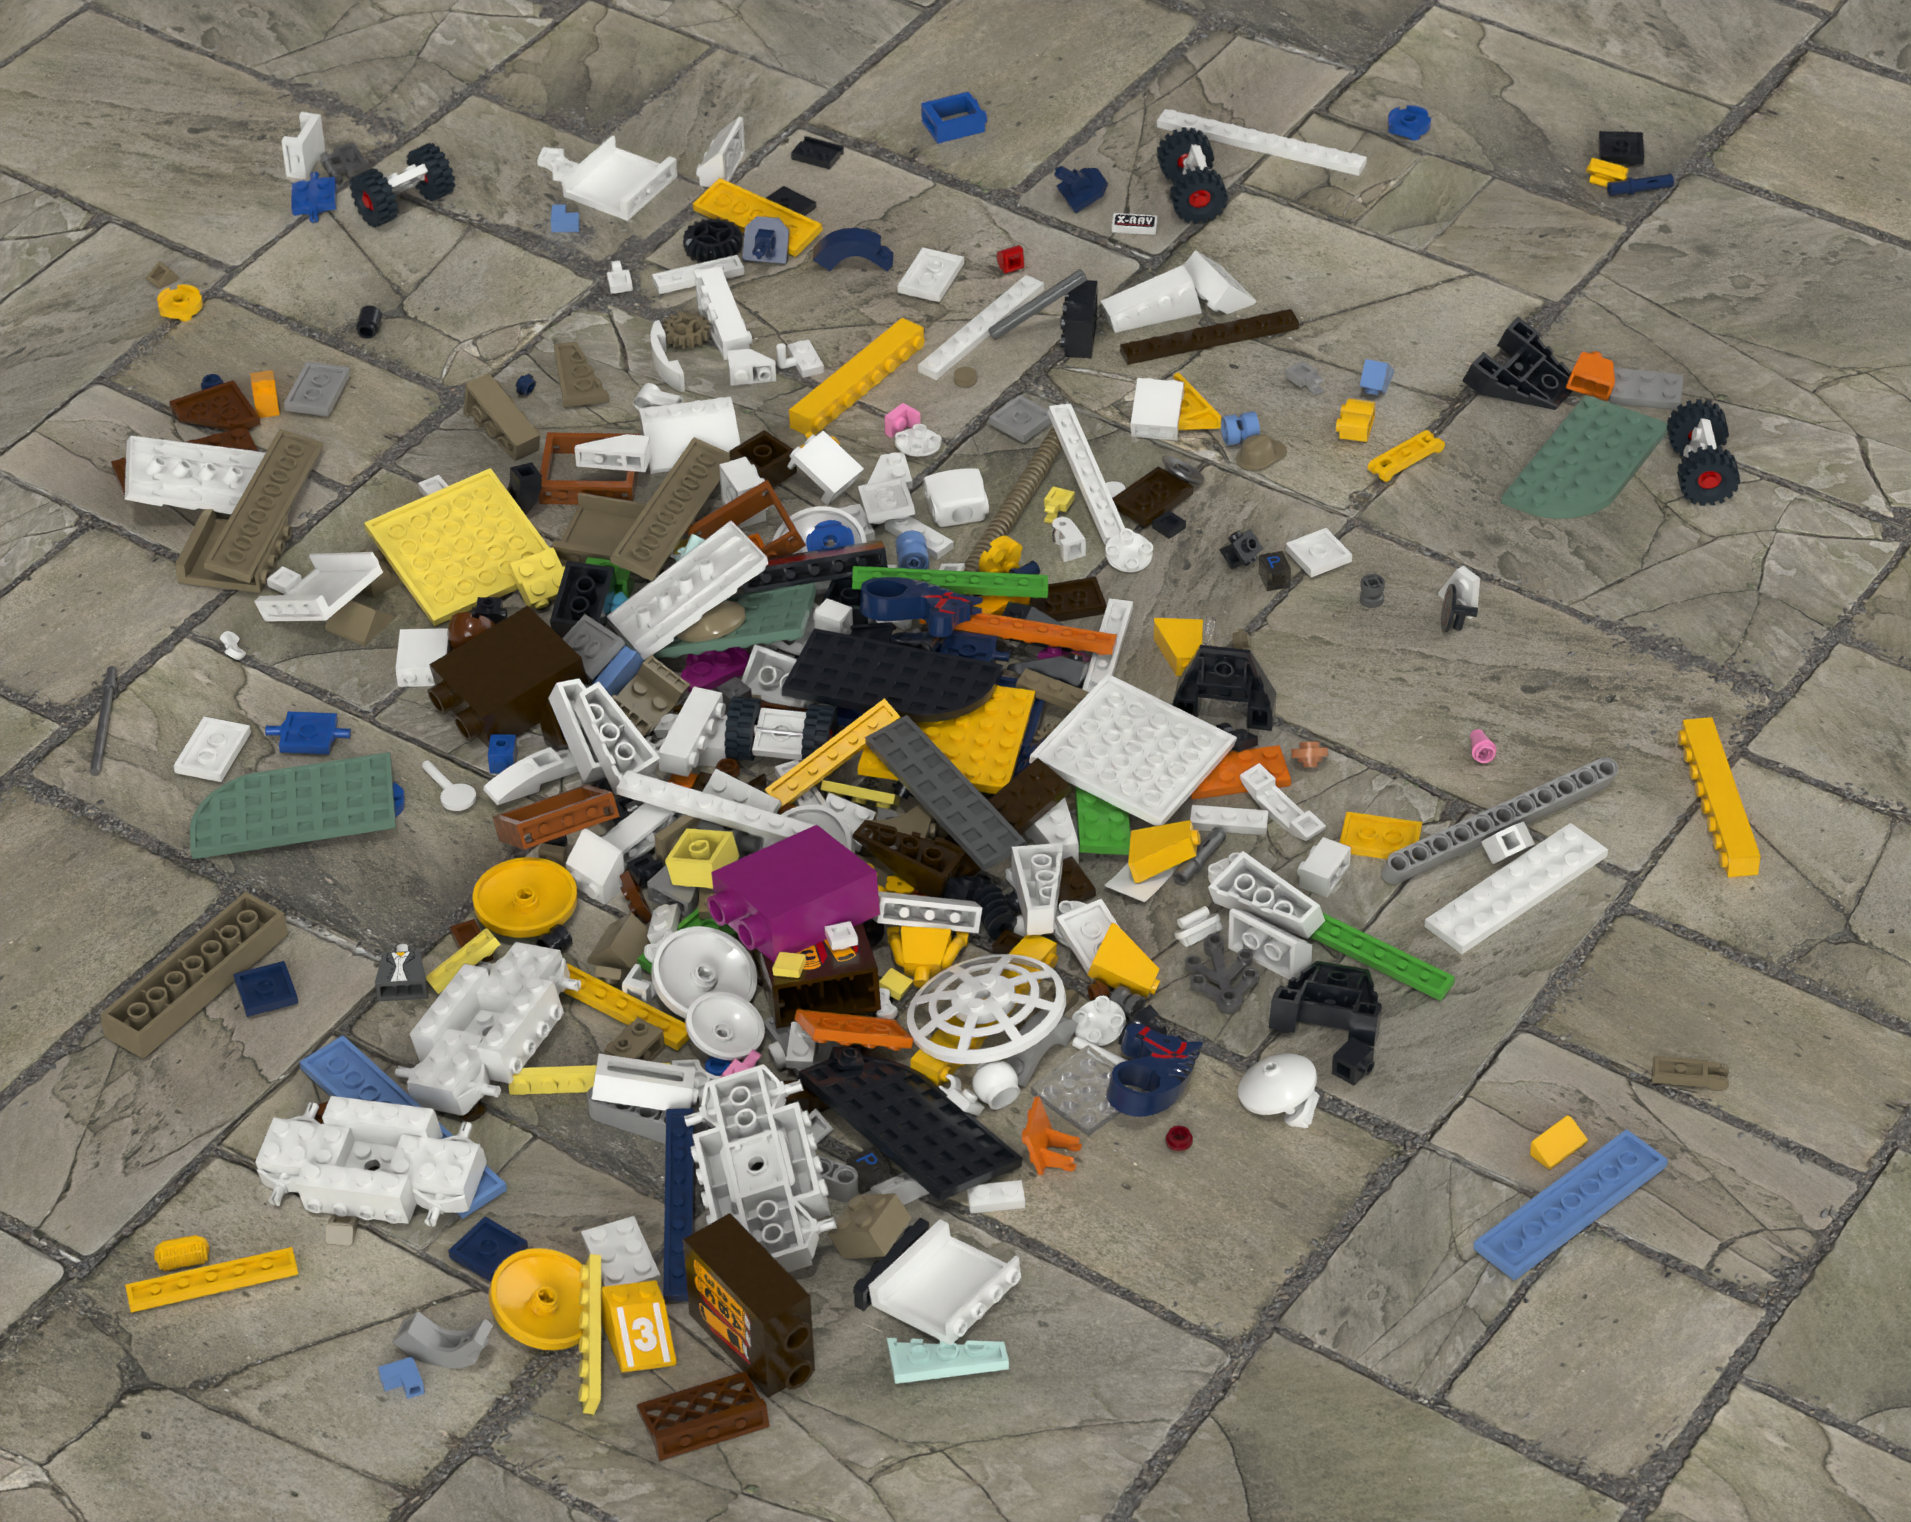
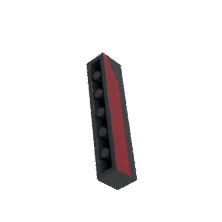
[741,540,888,594]

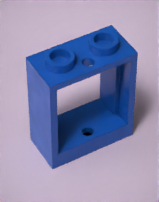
[921,91,987,144]

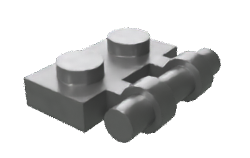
[320,143,369,182]

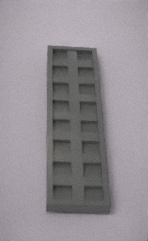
[865,715,1026,871]

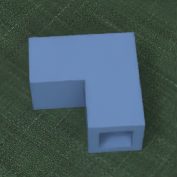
[551,205,580,232]
[378,1357,425,1399]

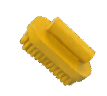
[1585,158,1629,187]
[154,1235,209,1271]

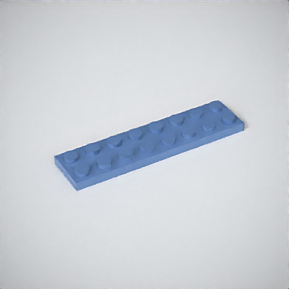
[1473,1129,1668,1281]

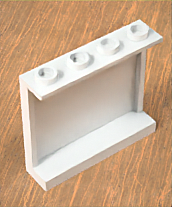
[562,135,678,221]
[254,552,383,621]
[869,1219,1021,1345]

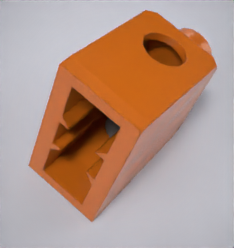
[1566,351,1615,401]

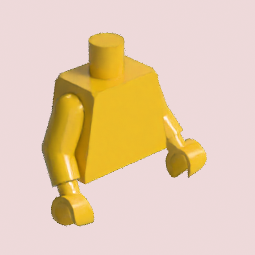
[887,926,969,988]

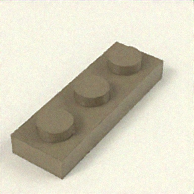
[1015,668,1089,711]

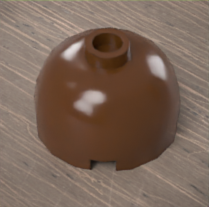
[447,612,495,649]

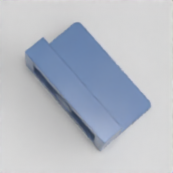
[594,645,645,697]

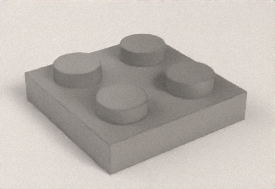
[989,395,1052,443]

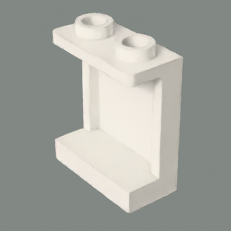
[282,112,325,180]
[1131,378,1184,441]
[787,431,864,505]
[396,628,451,687]

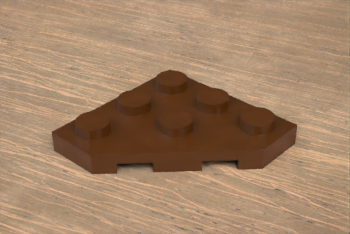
[169,380,261,430]

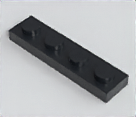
[853,1218,929,1311]

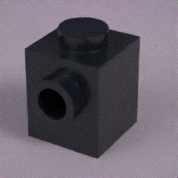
[1332,1037,1375,1086]

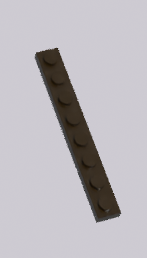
[1120,309,1299,365]

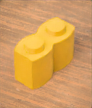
[1336,398,1376,442]

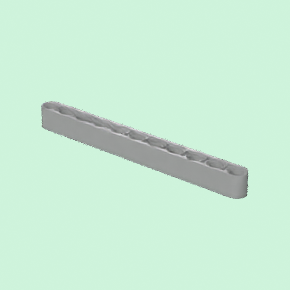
[1381,757,1618,884]
[587,1087,859,1203]

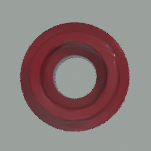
[1165,1125,1193,1151]

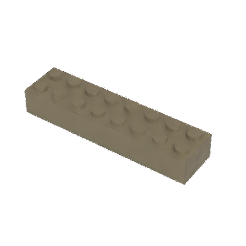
[100,892,288,1059]

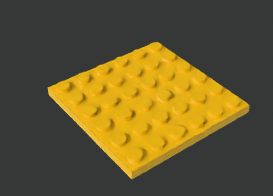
[858,685,1035,794]

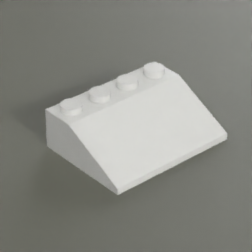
[639,397,740,474]

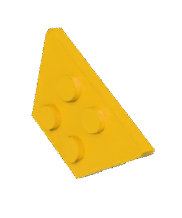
[1173,372,1222,430]

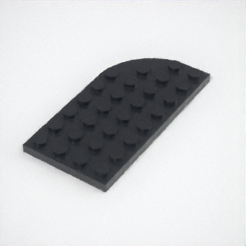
[782,628,1004,723]
[798,1056,1023,1201]

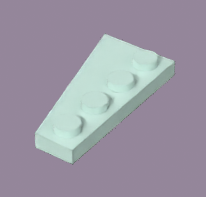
[887,1338,1009,1384]

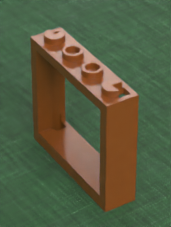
[539,432,640,505]
[687,480,806,558]
[492,785,620,849]

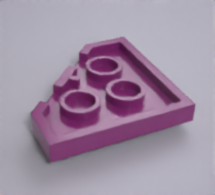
[680,647,750,693]

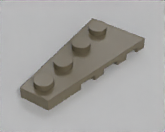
[554,342,610,407]

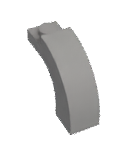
[1006,1010,1079,1087]
[392,1311,493,1368]

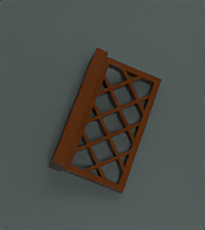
[636,1371,770,1461]

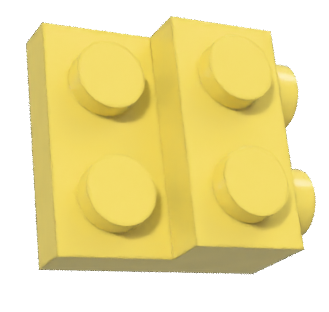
[508,547,565,609]

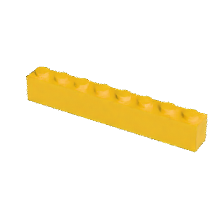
[789,318,925,435]
[1678,717,1761,878]
[910,935,1058,1087]

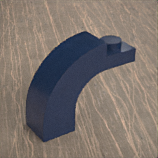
[813,228,893,271]

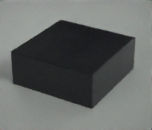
[1152,510,1186,539]

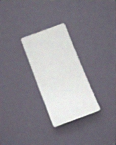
[1105,863,1181,902]

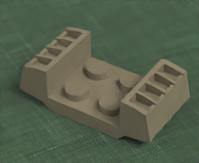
[612,655,691,738]

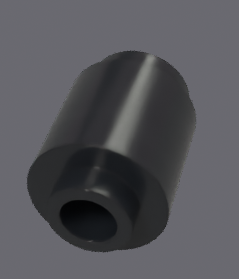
[356,305,382,339]

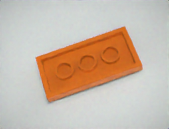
[1190,745,1291,800]
[794,1009,913,1051]

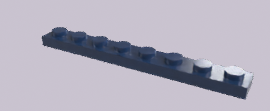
[663,1108,694,1302]

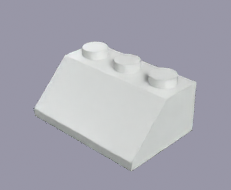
[696,117,745,187]
[1183,250,1257,314]
[741,644,814,709]
[1228,908,1312,979]

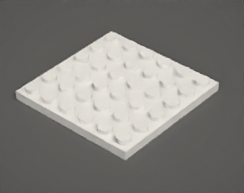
[1029,673,1237,826]

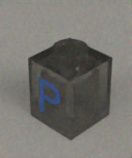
[1259,551,1291,591]
[846,1146,891,1195]

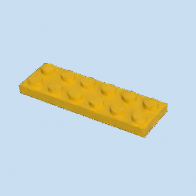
[692,178,823,257]

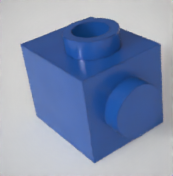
[488,735,518,774]

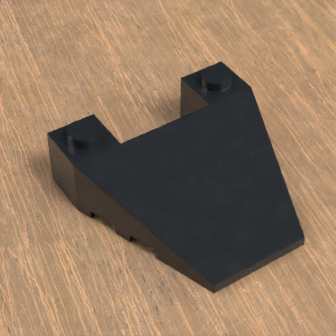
[1462,317,1573,410]
[1173,645,1276,731]
[1268,961,1382,1047]

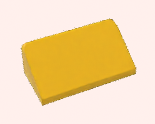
[1530,1115,1588,1170]

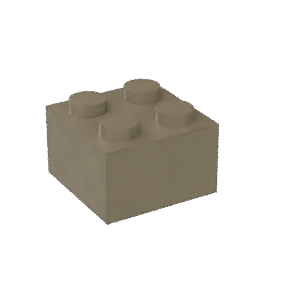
[828,1193,912,1259]

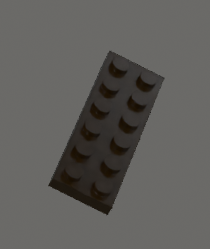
[944,758,1072,877]

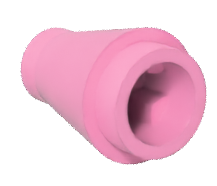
[1470,729,1496,763]

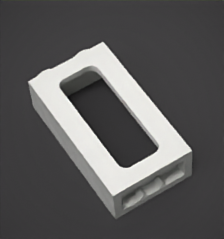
[592,1054,699,1111]

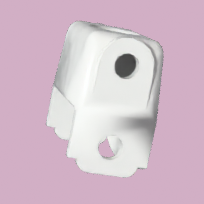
[923,468,989,527]

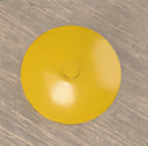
[473,857,578,938]
[489,1248,583,1350]

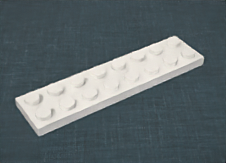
[1425,823,1608,954]

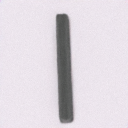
[988,269,1087,339]

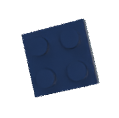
[233,961,298,1017]
[448,1216,528,1282]

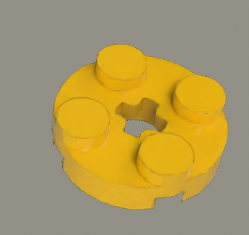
[157,284,203,322]
[978,536,1022,573]

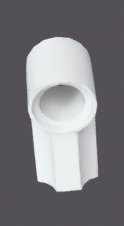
[633,383,683,411]

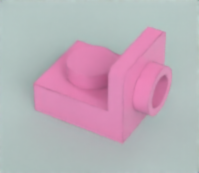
[885,403,921,438]

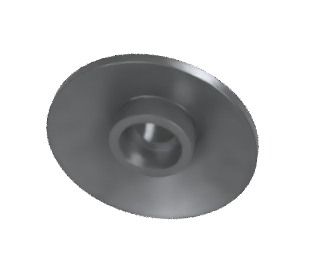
[1162,455,1204,483]

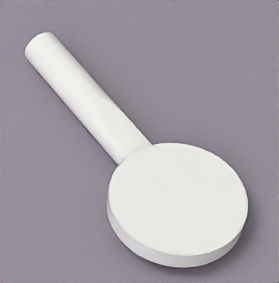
[422,760,476,811]

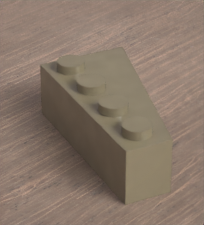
[463,373,541,461]

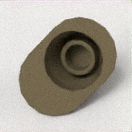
[1236,434,1287,471]

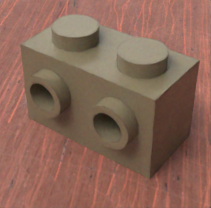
[604,1017,665,1062]

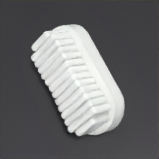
[1173,906,1223,947]
[1284,1088,1320,1128]

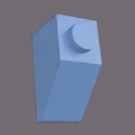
[1360,359,1394,396]

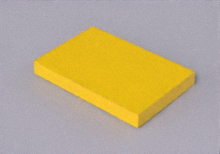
[1339,811,1422,859]

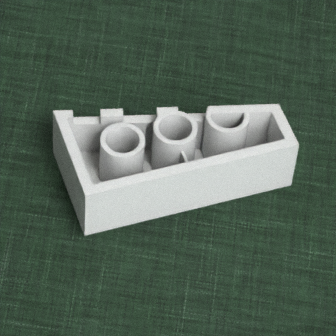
[695,266,753,360]
[574,681,660,796]
[1011,843,1063,935]

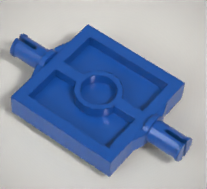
[291,172,337,223]
[265,711,351,754]

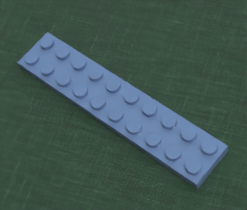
[299,1035,507,1219]

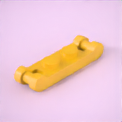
[1367,430,1445,482]

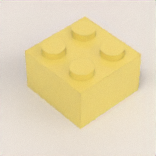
[665,828,740,889]

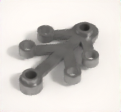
[1185,934,1258,1014]

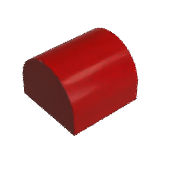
[997,245,1025,274]

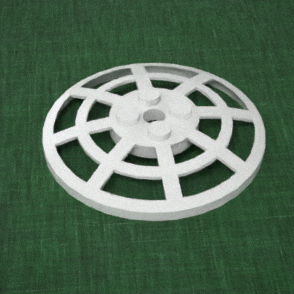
[907,954,1066,1064]

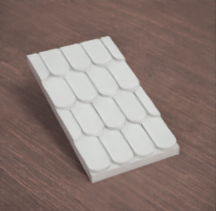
[125,436,266,514]
[607,521,768,660]

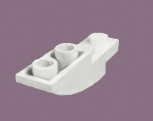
[483,747,579,805]

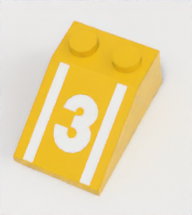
[601,1280,677,1373]

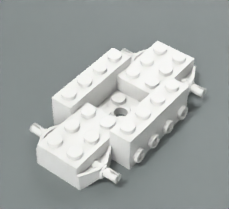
[395,942,581,1116]
[684,1064,837,1272]
[255,1096,487,1227]

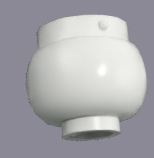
[972,1060,1020,1110]

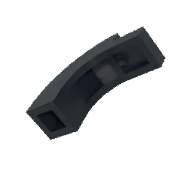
[507,462,542,515]

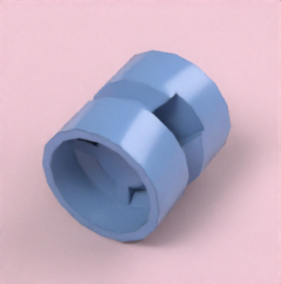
[1221,411,1260,446]
[895,530,929,569]

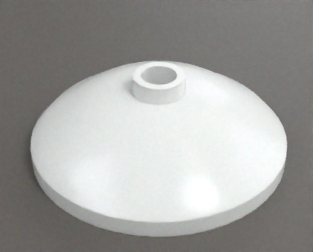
[685,992,765,1060]
[1238,1053,1317,1115]

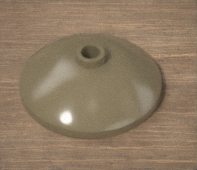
[676,600,746,642]

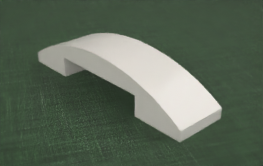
[651,320,685,392]
[1240,763,1326,841]

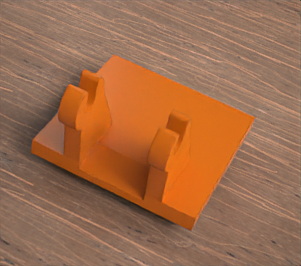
[1022,1097,1082,1175]

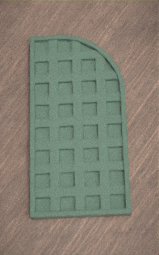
[1501,394,1668,519]
[612,583,817,660]
[190,752,396,859]

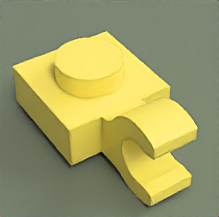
[1044,486,1075,524]

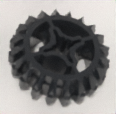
[683,217,743,264]

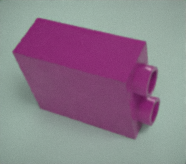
[707,825,880,963]

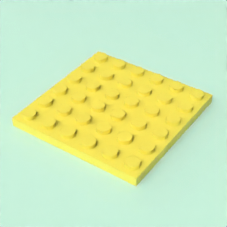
[364,468,550,626]

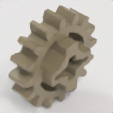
[662,311,711,349]

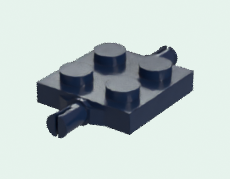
[935,630,1010,663]

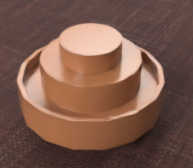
[1291,741,1328,767]

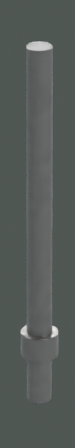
[90,666,117,776]

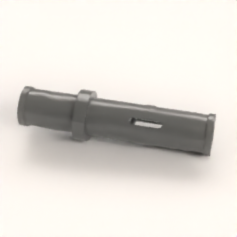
[1173,827,1226,885]

